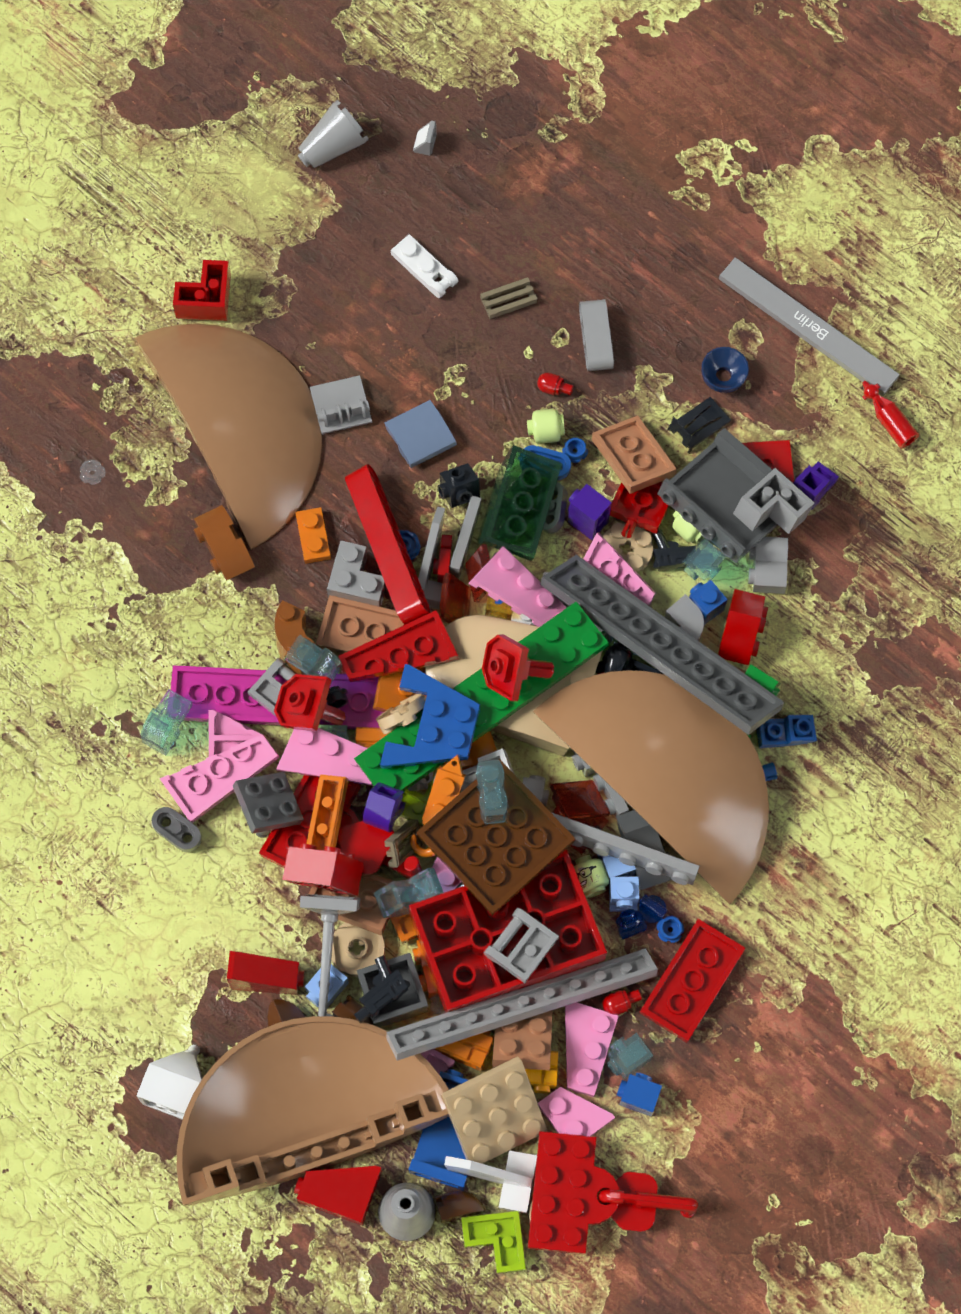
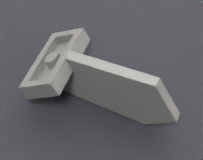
[418,507,450,610]

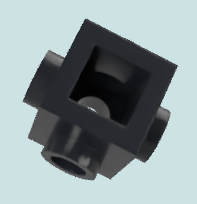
[437,463,480,508]

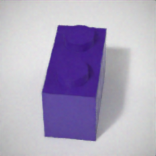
[568,484,612,541]

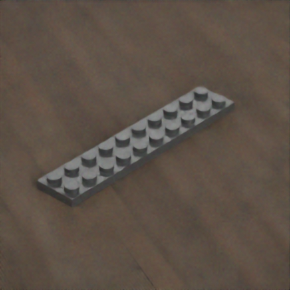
[540,555,784,735]

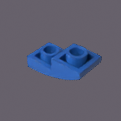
[756,715,817,748]

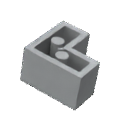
[733,468,814,534]
[327,541,386,607]

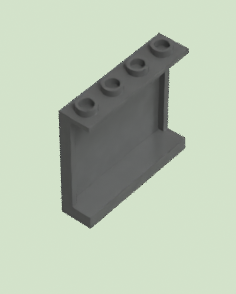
[658,428,778,563]

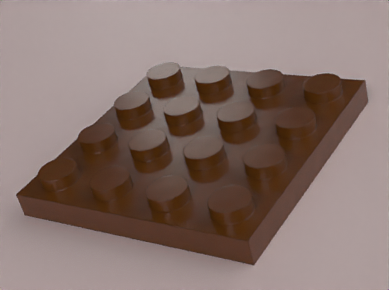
[416,759,576,916]

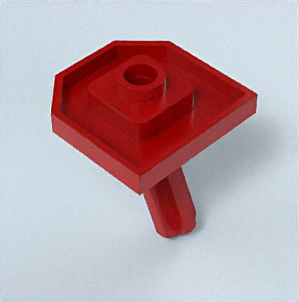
[482,634,554,701]
[274,674,346,731]

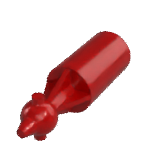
[862,381,919,449]

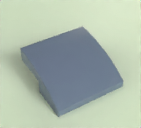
[385,400,457,468]

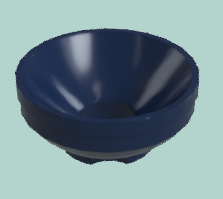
[701,347,749,393]

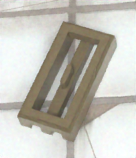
[480,277,537,319]
[384,819,423,867]

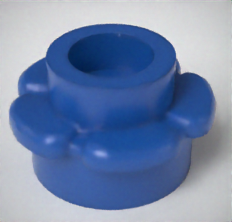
[562,438,588,463]
[657,916,684,943]

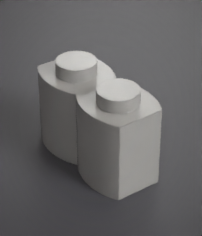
[748,537,788,594]

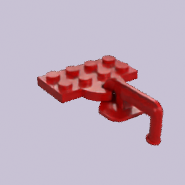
[259,775,424,882]
[528,1131,698,1255]

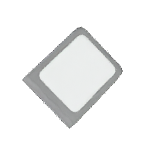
[413,121,437,156]

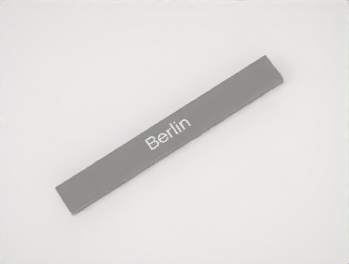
[719,258,900,396]

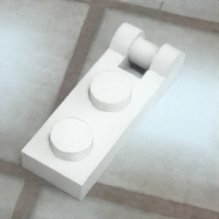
[391,234,458,298]

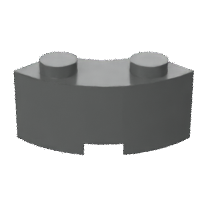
[616,810,672,890]

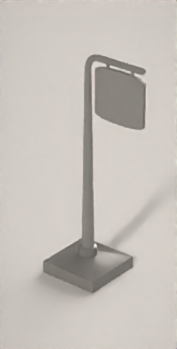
[300,894,361,1016]

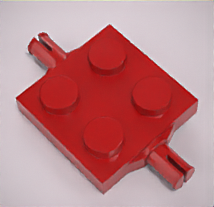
[610,482,669,538]

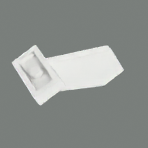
[444,1151,537,1214]

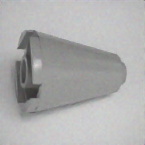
[297,100,368,168]
[378,1183,436,1241]

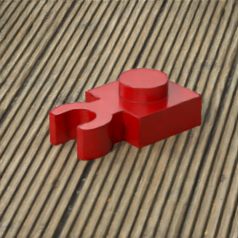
[433,534,453,584]

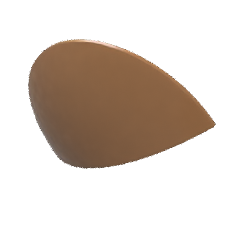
[134,324,322,550]
[533,670,769,905]
[176,1016,449,1206]

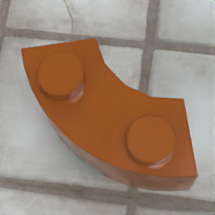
[193,505,255,581]
[274,600,316,675]

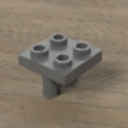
[233,772,304,838]

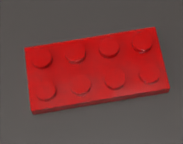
[639,919,746,1043]

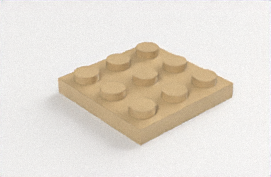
[441,1056,547,1164]

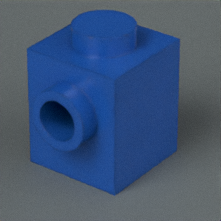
[689,580,728,625]
[616,1073,662,1117]

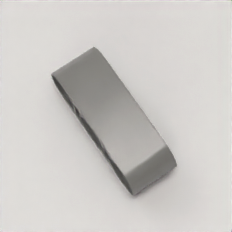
[579,299,614,371]

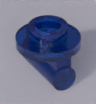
[639,894,668,923]
[616,909,648,940]

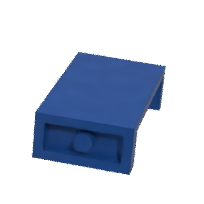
[408,1069,468,1191]

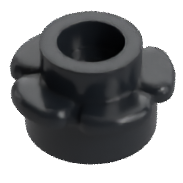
[326,686,348,709]

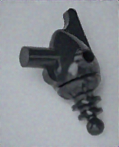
[595,641,632,673]

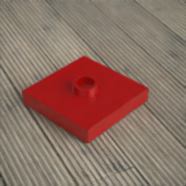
[742,440,794,483]

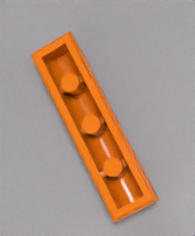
[307,774,349,851]

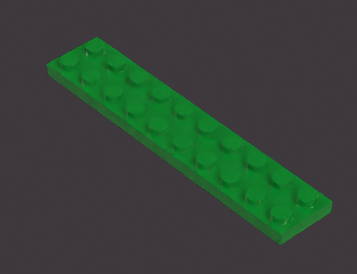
[354,602,609,792]

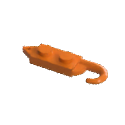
[410,754,466,858]

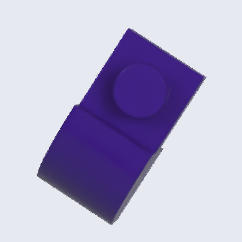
[793,461,839,510]
[363,782,406,833]

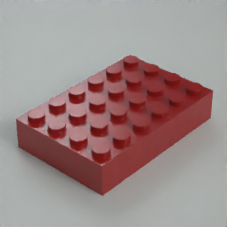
[409,850,607,1013]

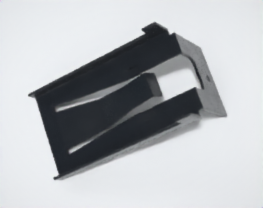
[667,397,731,453]

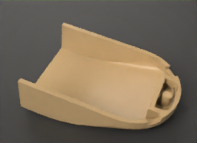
[425,615,602,756]

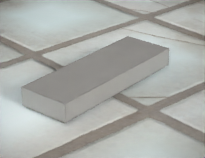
[450,496,481,579]

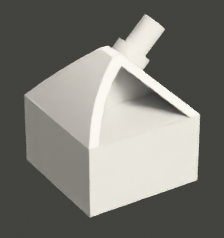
[136,1045,203,1120]

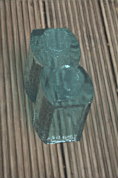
[476,759,508,824]

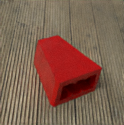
[227,951,305,995]
[294,1166,382,1226]

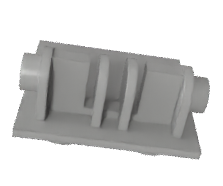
[310,376,372,434]

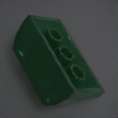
[477,445,562,561]

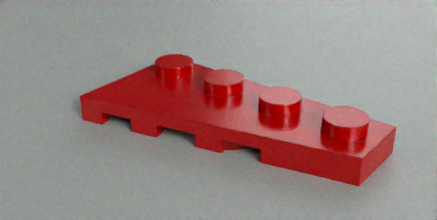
[338,610,459,682]

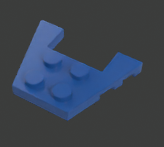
[380,664,480,769]

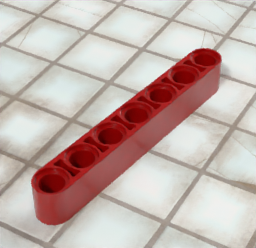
[345,464,431,625]

